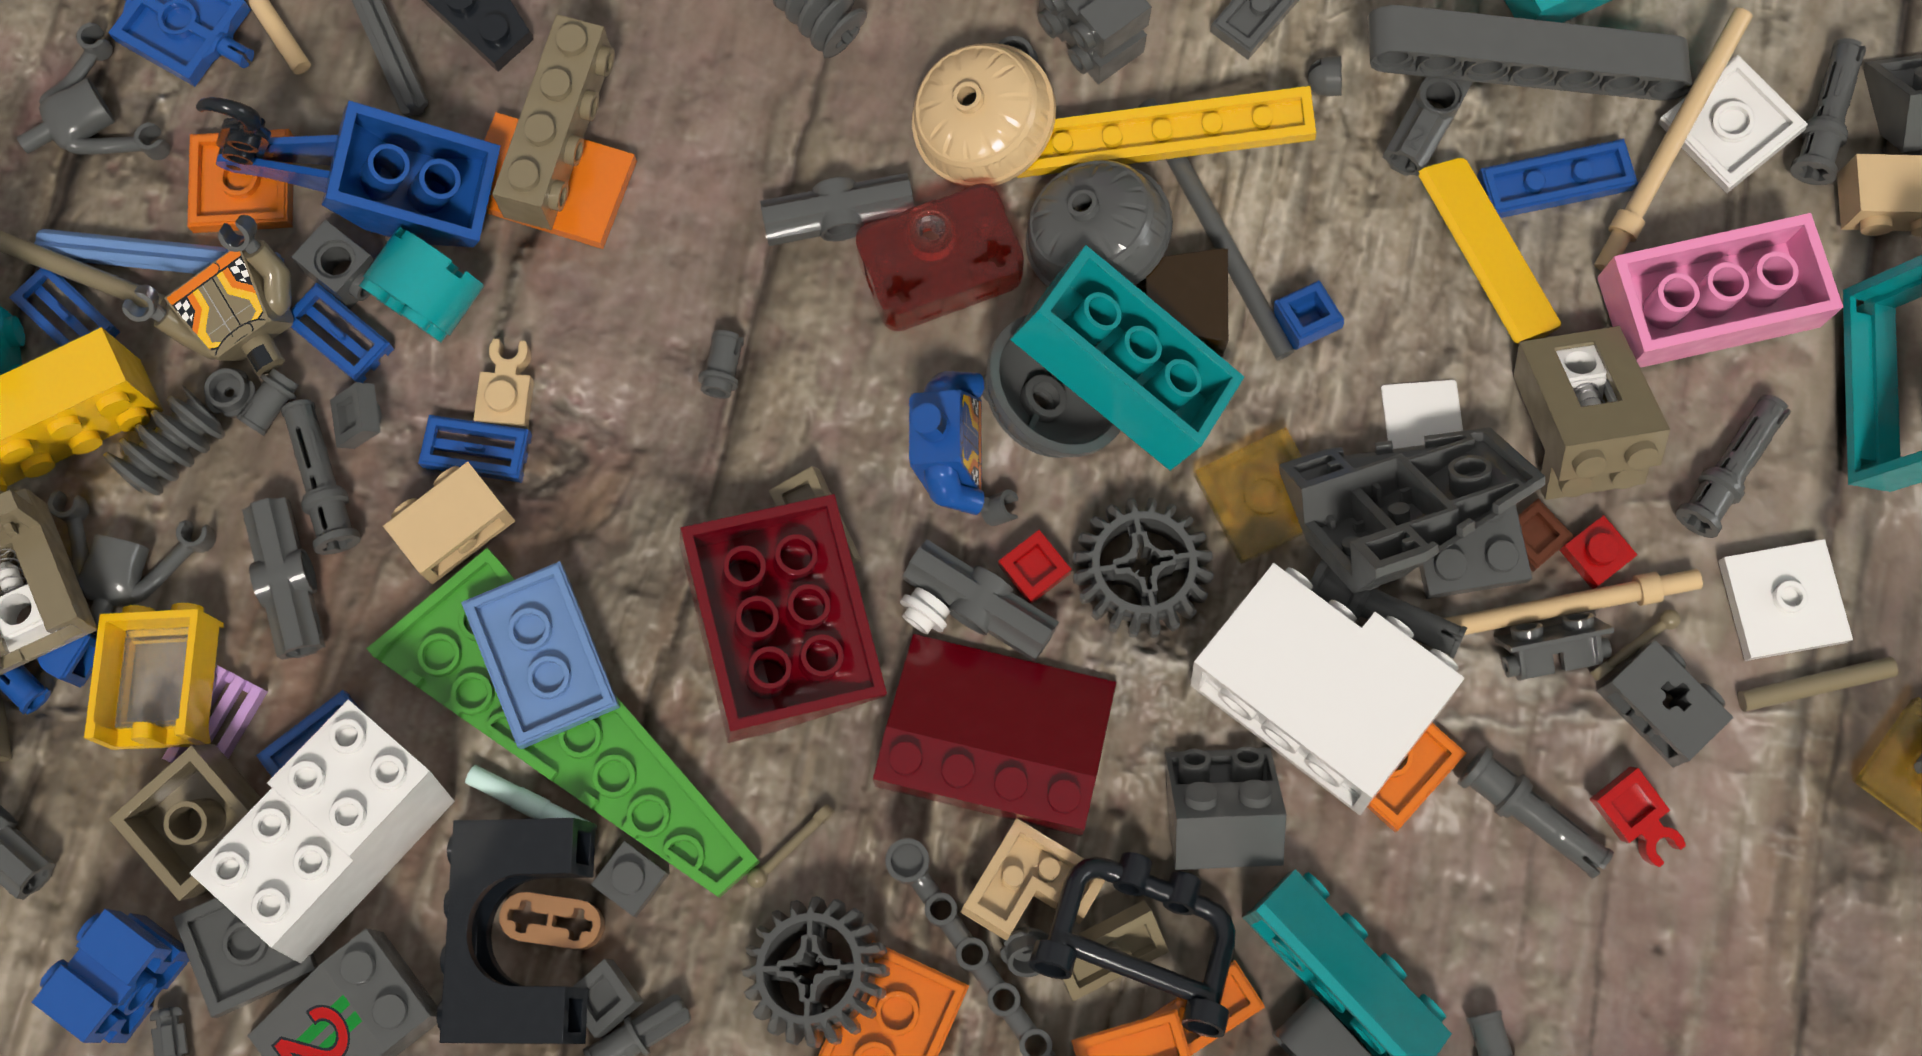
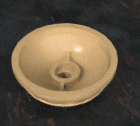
[912,43,1056,188]

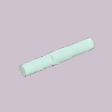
[465,765,597,829]

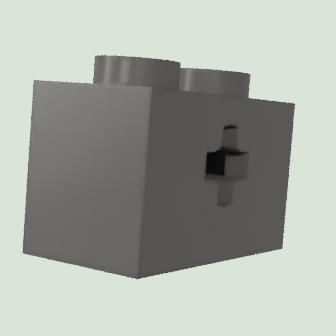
[1597,640,1734,768]

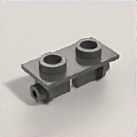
[1494,613,1615,681]

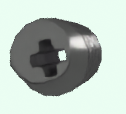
[773,0,867,58]
[103,385,225,496]

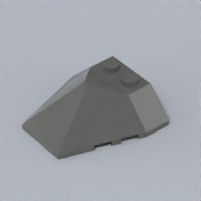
[1279,427,1545,594]

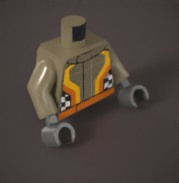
[122,215,294,376]

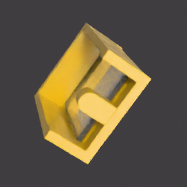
[84,603,224,750]

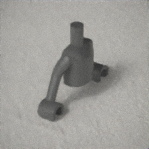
[16,22,170,160]
[48,491,216,634]

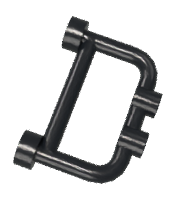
[1028,852,1236,1038]

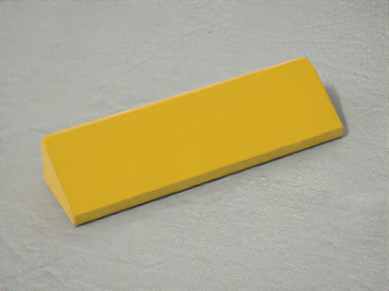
[1418,158,1561,344]

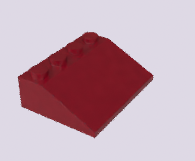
[679,494,887,743]
[873,634,1117,836]

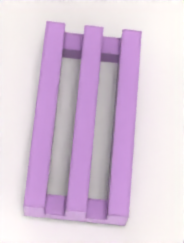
[162,665,268,763]

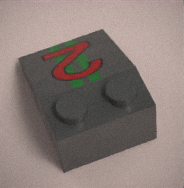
[247,928,438,1056]

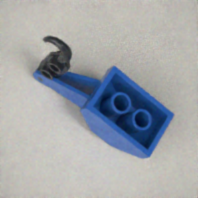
[196,97,501,247]

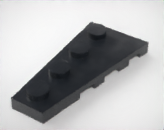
[422,0,533,72]

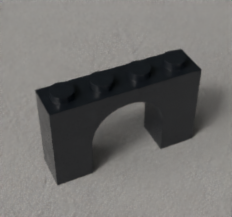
[436,818,596,1044]

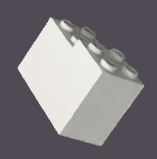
[1190,563,1465,815]
[190,699,455,963]

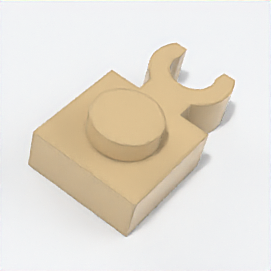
[473,339,534,429]

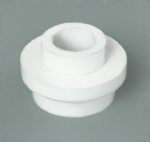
[900,587,950,634]

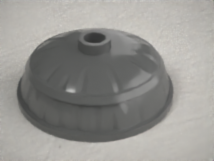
[1026,160,1173,287]
[985,315,1121,458]

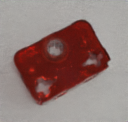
[856,183,1024,331]

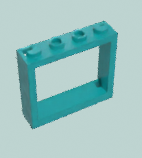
[1843,255,1922,492]

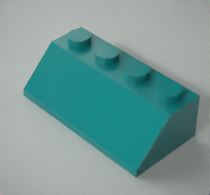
[1242,869,1452,1056]

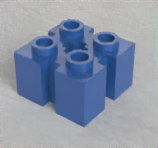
[31,909,189,1043]

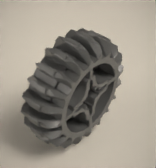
[1072,498,1214,638]
[741,896,890,1048]

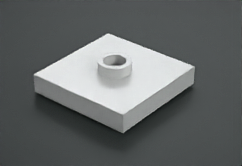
[1659,55,1808,193]
[1718,539,1853,661]

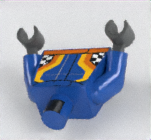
[909,371,1018,526]

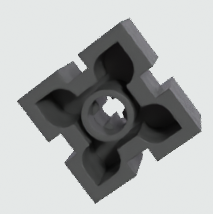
[1037,0,1152,85]

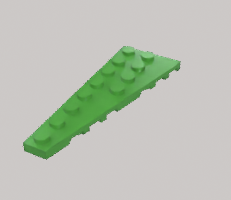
[366,548,760,898]

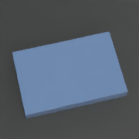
[461,561,620,749]

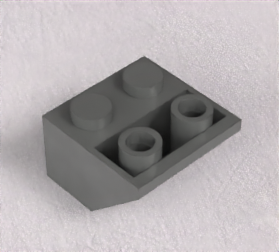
[1165,747,1287,870]

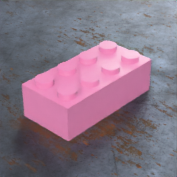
[1597,213,1844,368]

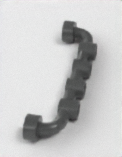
[885,838,1056,1056]

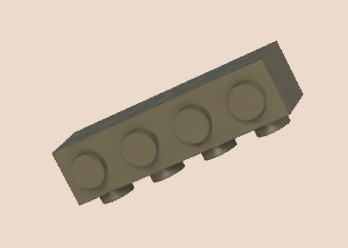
[492,14,615,230]

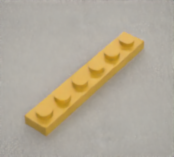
[1017,86,1316,178]

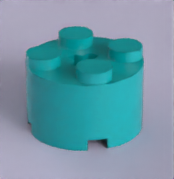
[359,226,485,343]

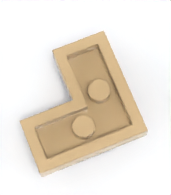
[960,818,1105,940]

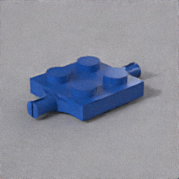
[108,0,254,87]

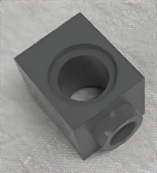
[291,220,374,310]

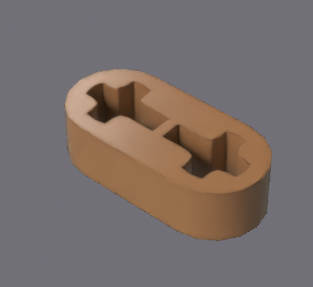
[499,892,605,950]

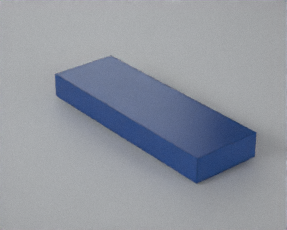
[1477,139,1638,218]

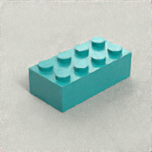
[1010,245,1245,471]

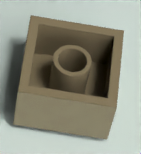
[109,744,262,901]

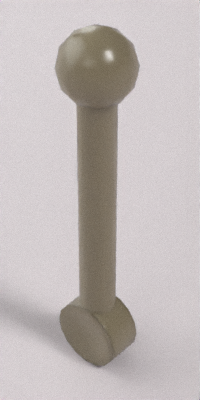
[1590,609,1681,681]
[747,803,835,888]

